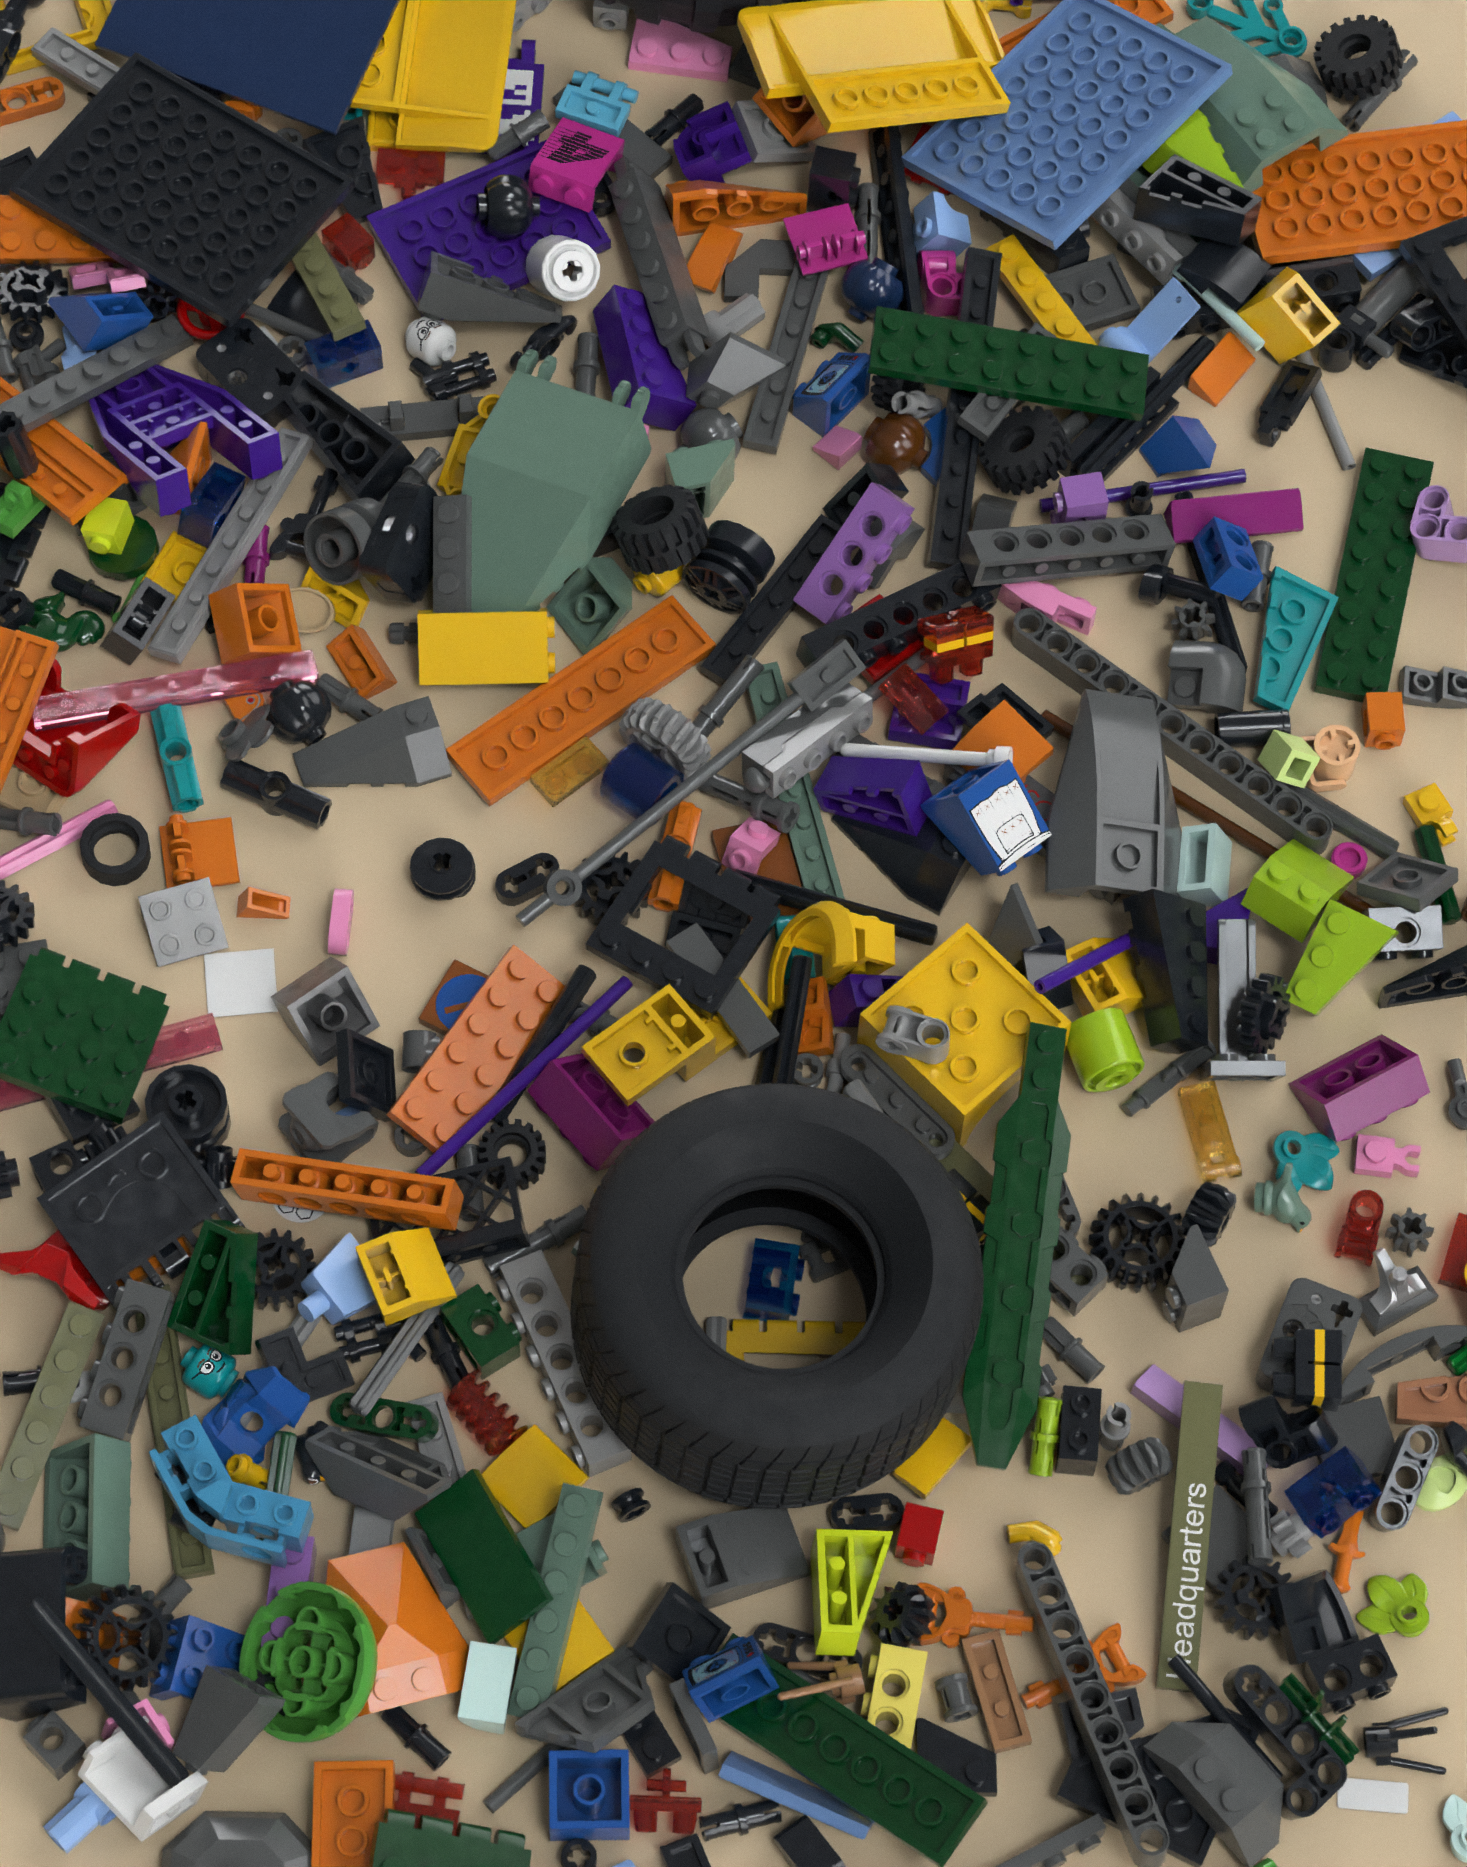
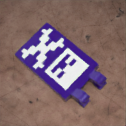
[471,39,545,155]

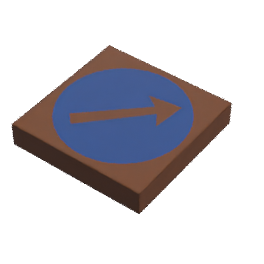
[419,959,488,1035]

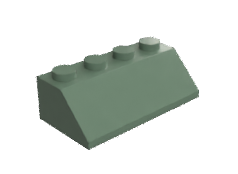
[43,1433,132,1601]

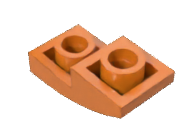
[687,222,743,294]

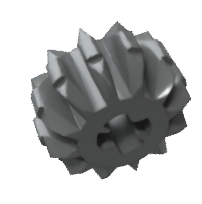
[1105,1437,1174,1495]

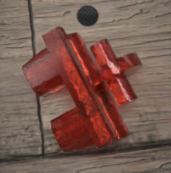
[878,662,949,735]
[630,1768,702,1834]

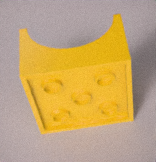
[857,923,1072,1147]

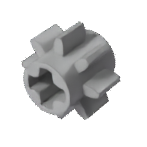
[1270,1509,1315,1559]

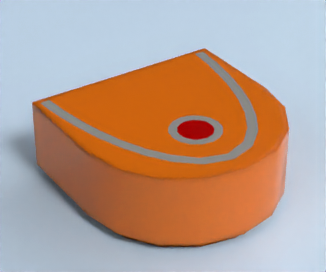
[222,686,265,722]

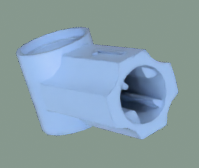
[43,1782,116,1854]

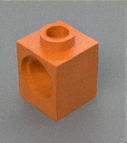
[1361,692,1406,750]

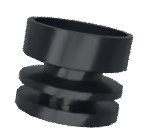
[682,520,775,614]

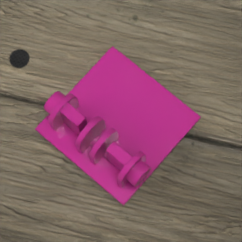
[783,203,869,276]

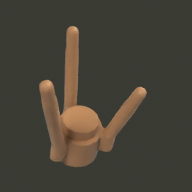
[777,1659,865,1705]

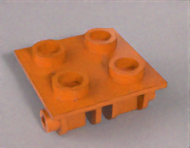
[159,814,240,888]

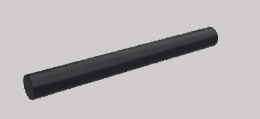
[1167,1654,1283,1779]

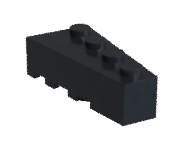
[281,370,415,502]
[1122,889,1208,1054]

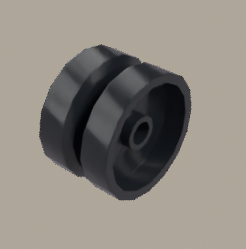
[145,1064,231,1158]

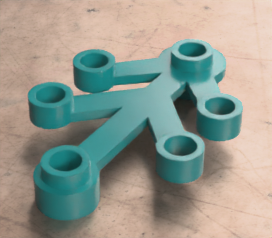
[1186,0,1307,57]

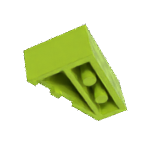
[1286,899,1399,1016]

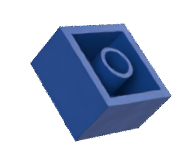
[549,1749,630,1841]

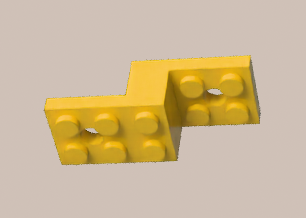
[581,976,773,1107]

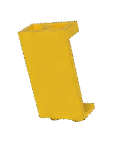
[417,608,555,685]

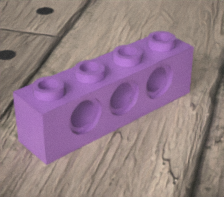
[793,482,915,624]

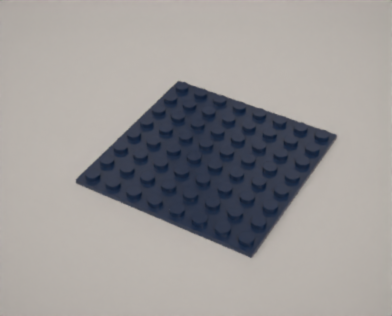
[95,0,400,135]

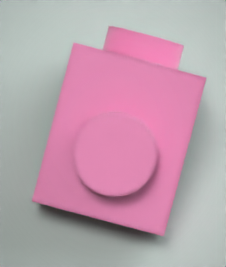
[722,816,781,874]

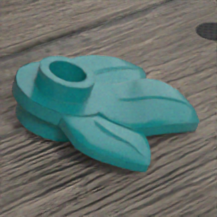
[1272,1130,1340,1192]

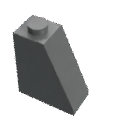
[172,1665,286,1775]

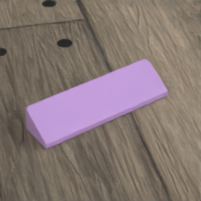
[1130,1364,1269,1476]

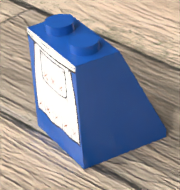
[920,759,1052,876]

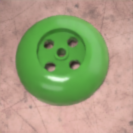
[239,1581,378,1743]

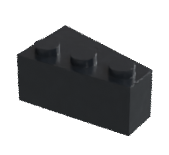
[1133,154,1262,247]

